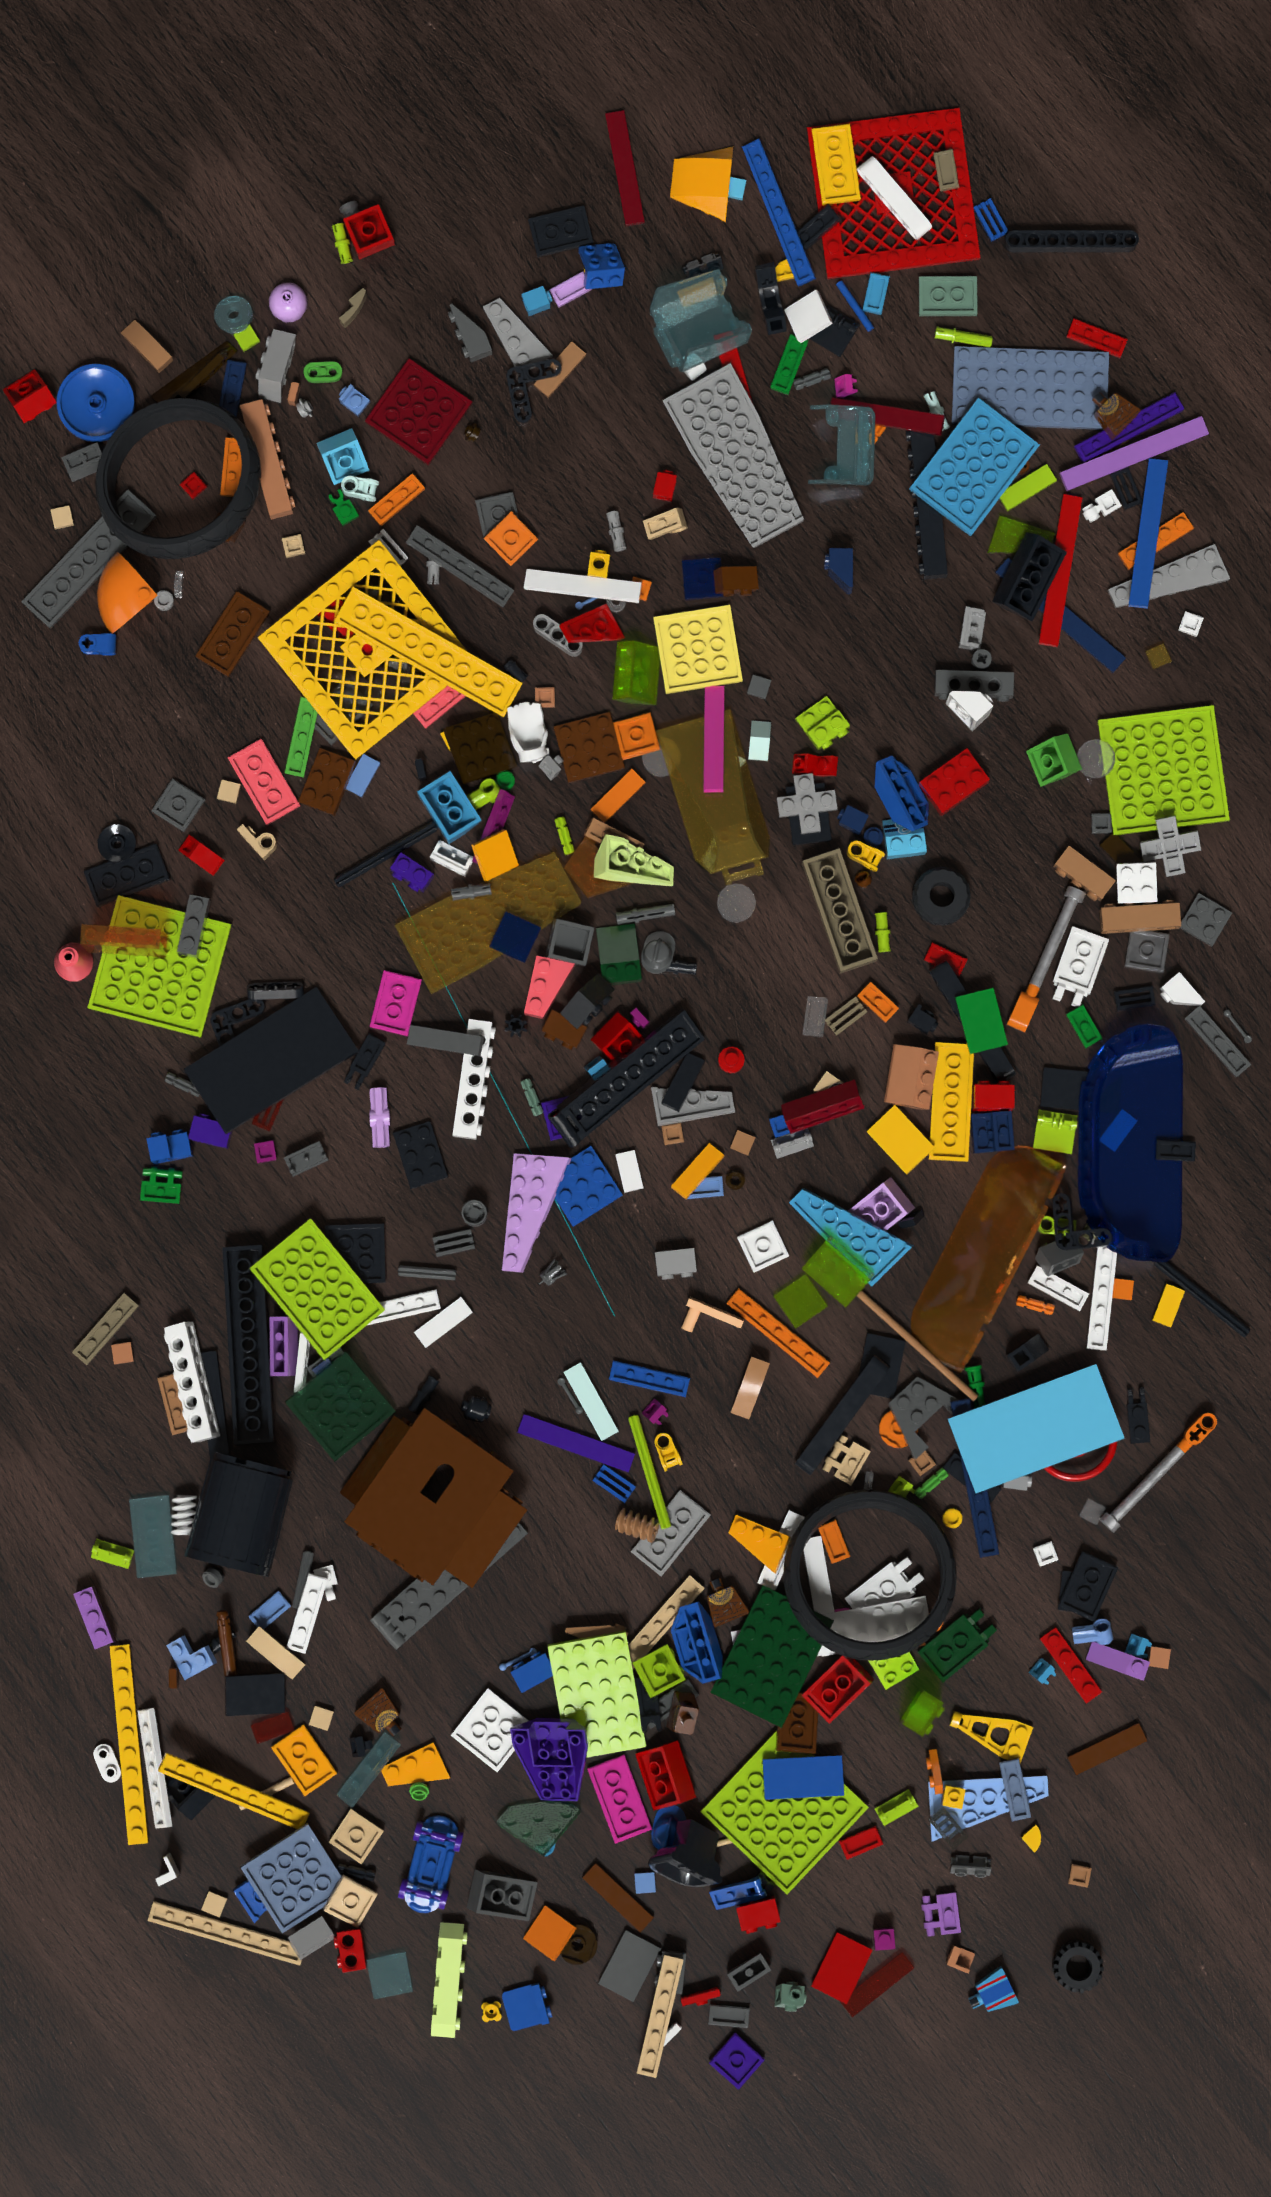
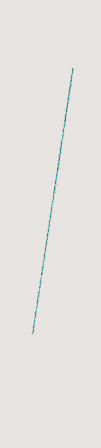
[392,883,615,1316]

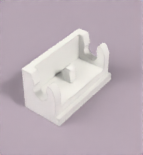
[430,840,473,877]

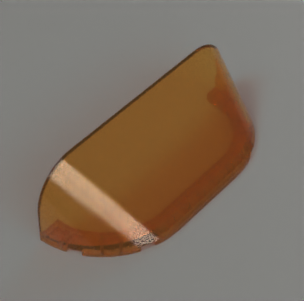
[911,1146,1067,1373]

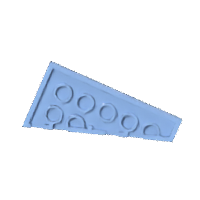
[928,1775,1049,1842]

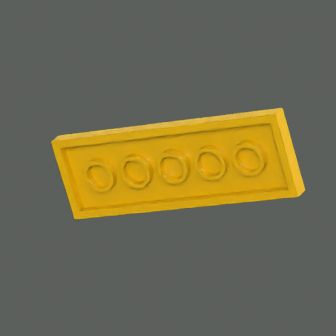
[929,1042,974,1162]

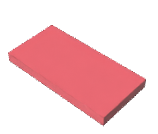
[228,739,300,825]

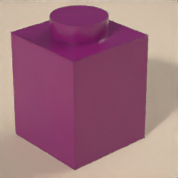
[873,1927,895,1951]

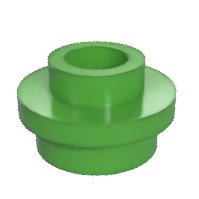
[409,1782,429,1801]

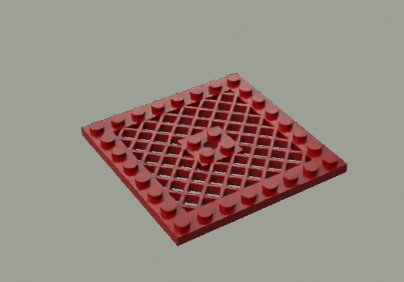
[807,108,980,279]

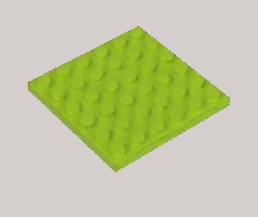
[1097,705,1230,835]
[88,895,232,1038]
[700,1730,869,1894]

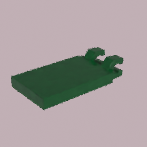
[918,1608,997,1683]

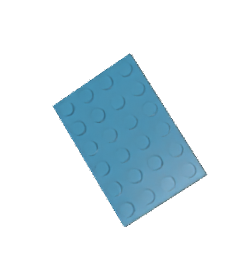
[909,398,1040,536]

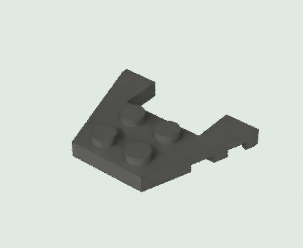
[888,1377,958,1460]

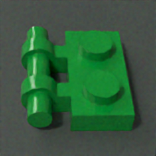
[140,1166,183,1204]

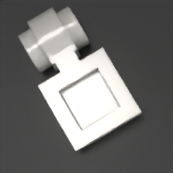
[1082,489,1122,523]

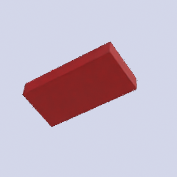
[924,942,968,977]
[839,1826,883,1860]

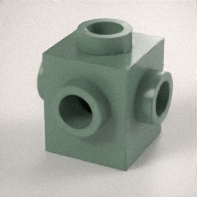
[775,1982,807,2012]

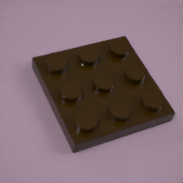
[443,713,517,784]

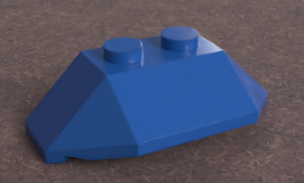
[875,756,929,832]
[671,1602,723,1684]

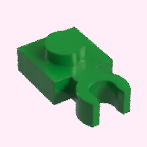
[329,489,359,527]

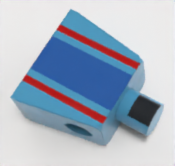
[968,1966,1019,2012]

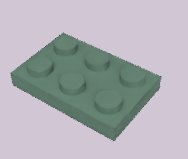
[919,276,977,316]

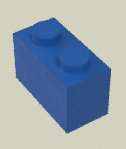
[511,1651,553,1693]

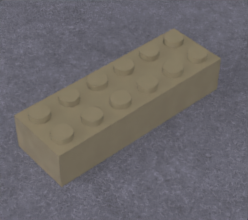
[802,848,878,974]

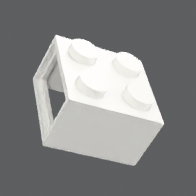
[1116,862,1157,903]

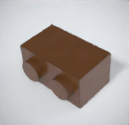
[713,566,759,597]
[542,1010,587,1051]

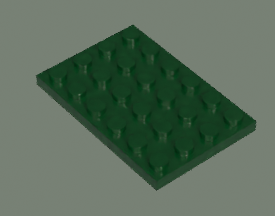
[710,1585,834,1728]

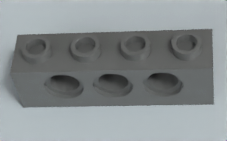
[934,670,1014,702]

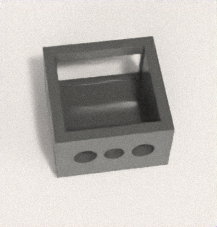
[545,919,594,966]

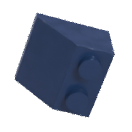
[824,548,853,594]

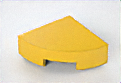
[1021,1824,1041,1853]

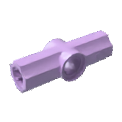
[369,1087,390,1148]

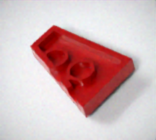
[559,604,625,643]

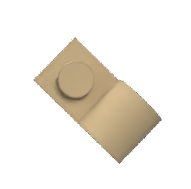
[643,508,688,540]
[237,824,277,860]

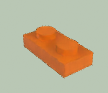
[857,982,899,1023]
[926,1749,943,1794]

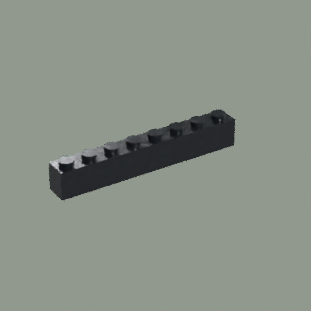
[905,430,948,580]

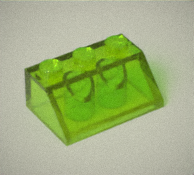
[612,640,660,705]

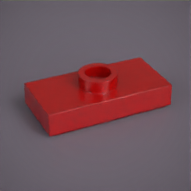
[680,1987,721,2006]

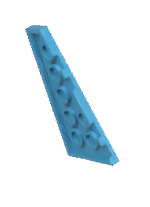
[789,1188,914,1287]

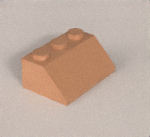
[884,1044,939,1110]

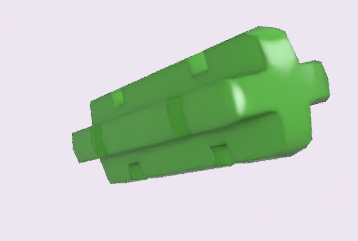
[914,1468,948,1499]

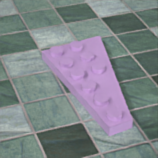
[502,1154,572,1273]

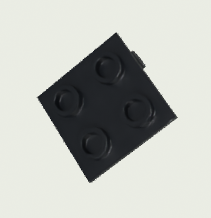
[809,305,860,357]

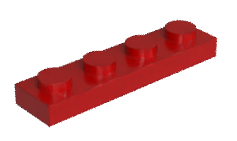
[1039,1627,1102,1704]

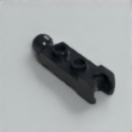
[635,1678,662,1733]

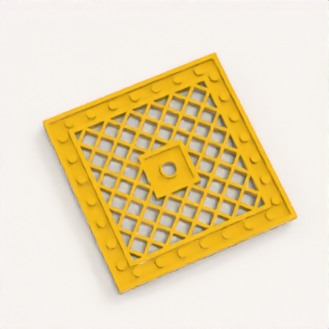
[257,540,468,760]

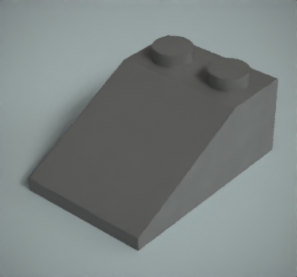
[466,1869,538,1921]

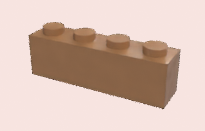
[1099,900,1181,934]

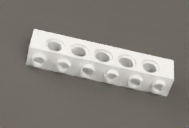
[453,1019,496,1140]
[164,1322,220,1443]

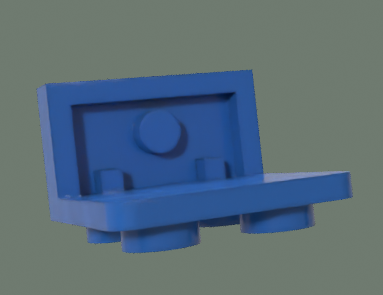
[578,243,625,289]
[502,1982,552,2031]

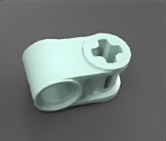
[341,476,379,502]

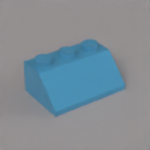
[417,771,482,844]

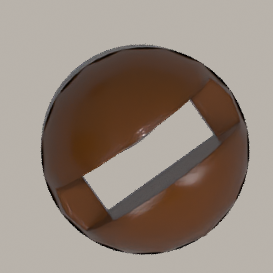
[855,871,872,888]

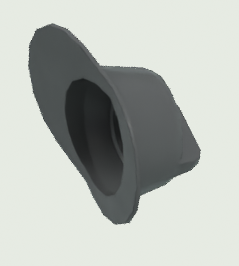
[641,931,675,974]

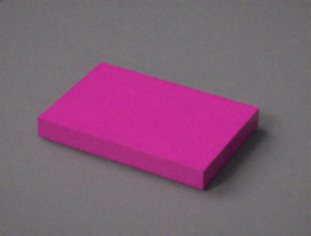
[370,970,422,1037]

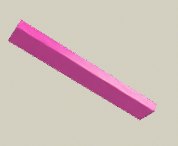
[704,686,725,793]

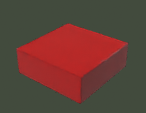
[180,472,207,500]

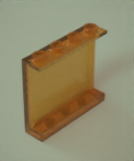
[80,924,168,957]

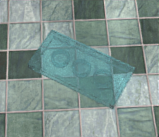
[129,1495,177,1578]

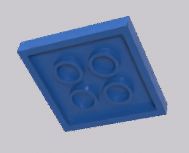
[555,1146,623,1227]

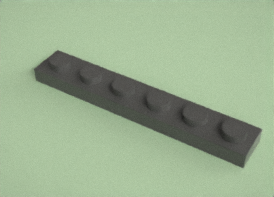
[406,526,514,607]

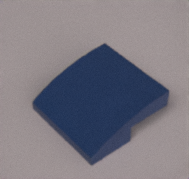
[970,1111,1015,1154]

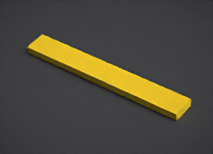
[158,1752,310,1829]

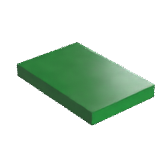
[955,988,1008,1055]

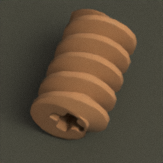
[615,1508,659,1543]

